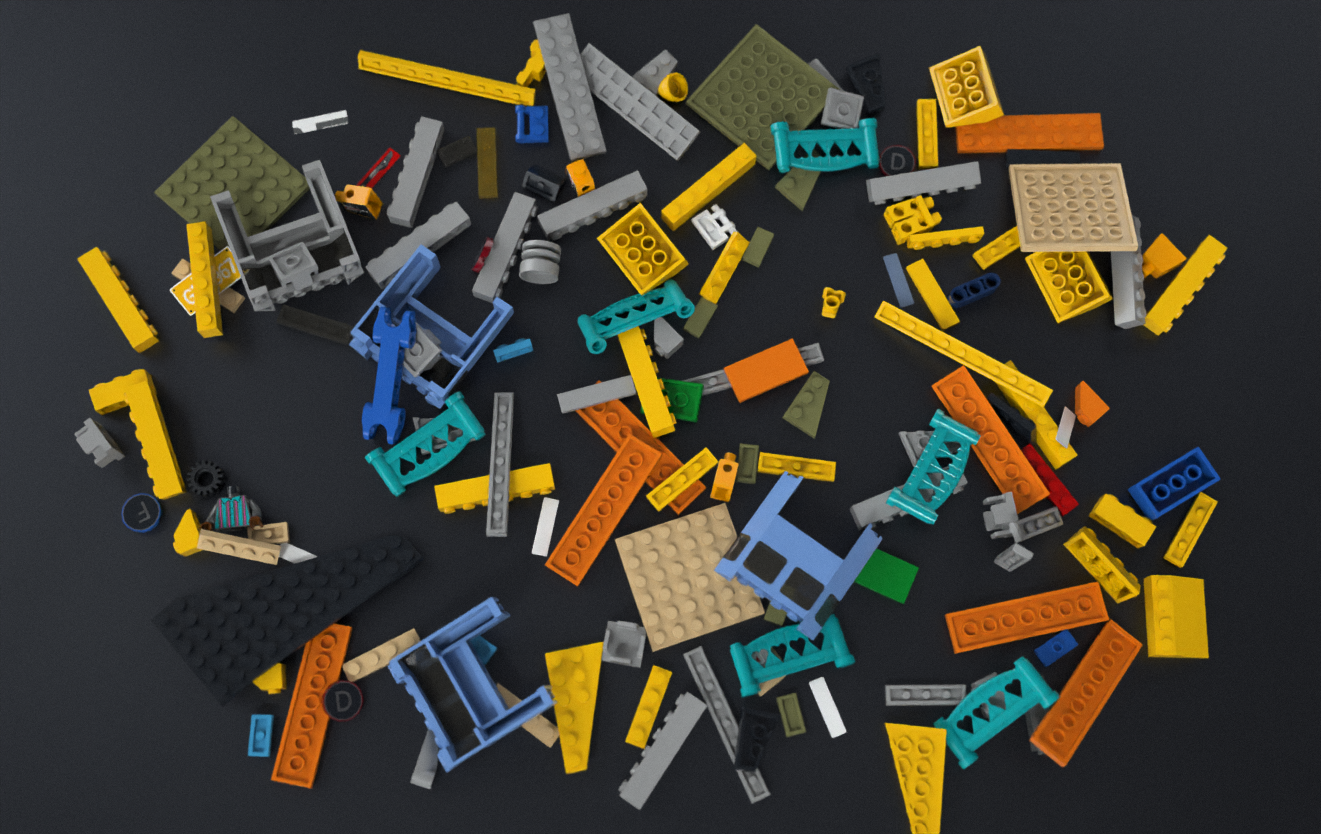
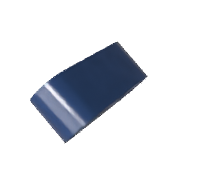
[947,273,1001,309]

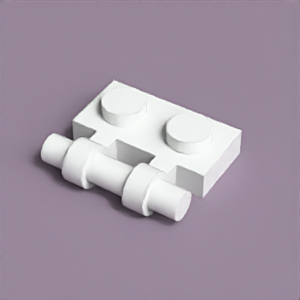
[692,204,738,250]

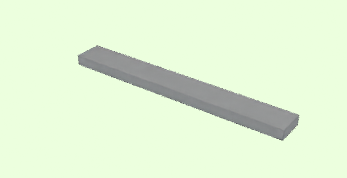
[683,343,824,396]
[486,392,514,537]
[683,646,770,803]

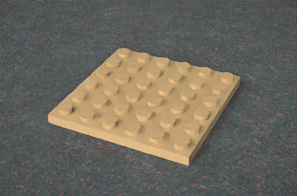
[1009,163,1138,252]
[615,503,765,652]

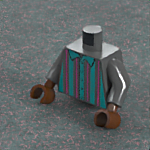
[200,486,264,533]

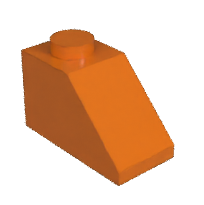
[1075,381,1110,427]

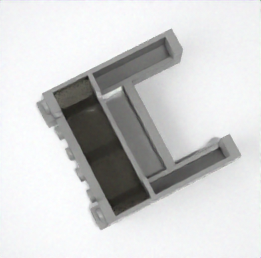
[210,160,364,311]

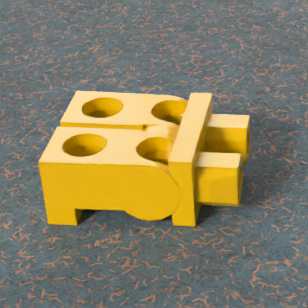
[883,195,942,245]

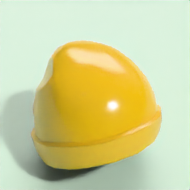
[658,72,688,102]

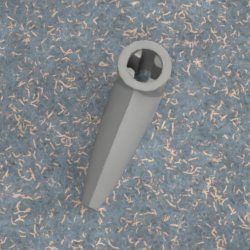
[411,729,438,789]

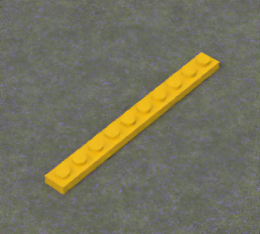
[358,50,536,106]
[875,301,1054,407]

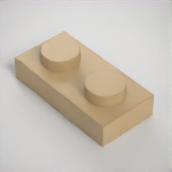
[247,522,290,544]

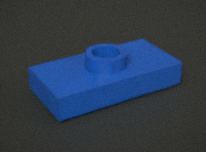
[1034,629,1078,667]

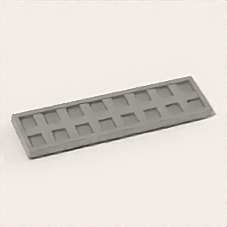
[533,13,606,161]
[580,43,701,161]

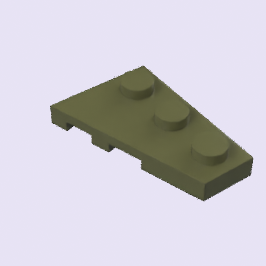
[775,149,822,211]
[783,371,830,439]

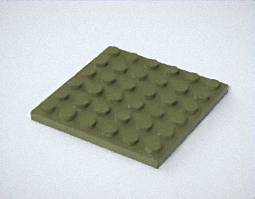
[686,24,840,170]
[154,116,310,251]

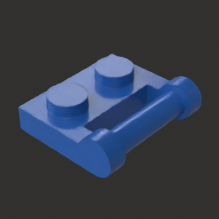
[515,105,549,143]

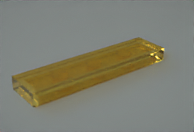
[477,128,498,199]

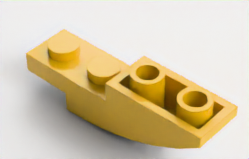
[516,39,546,88]

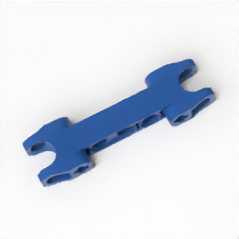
[362,307,417,444]

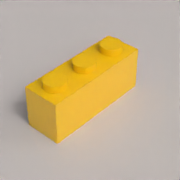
[89,369,157,415]
[1089,494,1156,549]

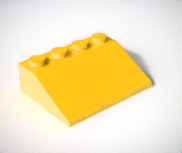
[929,46,1004,128]
[597,203,689,295]
[1025,251,1113,323]
[1063,526,1141,603]
[1144,575,1209,658]

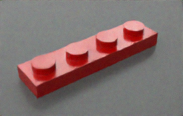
[1021,444,1079,517]

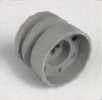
[519,240,561,284]

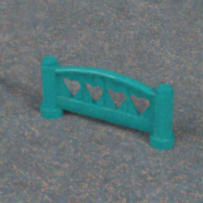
[770,118,880,173]
[578,279,695,354]
[365,391,486,497]
[885,408,981,525]
[730,614,855,697]
[933,656,1061,769]

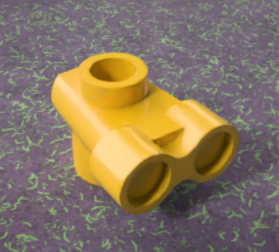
[822,287,846,318]

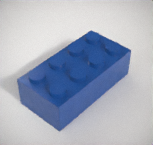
[1127,447,1221,521]

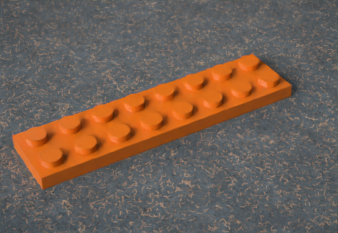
[955,113,1104,153]
[931,365,1050,514]
[575,380,706,515]
[545,433,662,586]
[945,582,1109,654]
[1029,619,1143,767]
[271,624,352,788]

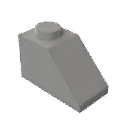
[654,317,684,359]

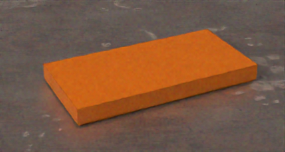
[723,338,809,403]

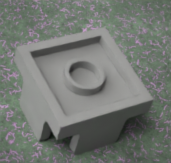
[268,241,319,291]
[403,323,443,377]
[74,418,125,468]
[983,492,1019,539]
[601,621,646,668]

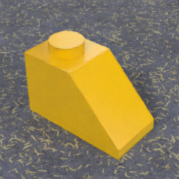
[173,509,202,557]
[253,663,287,694]

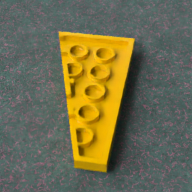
[545,641,604,774]
[885,723,947,834]

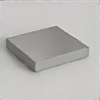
[821,87,864,129]

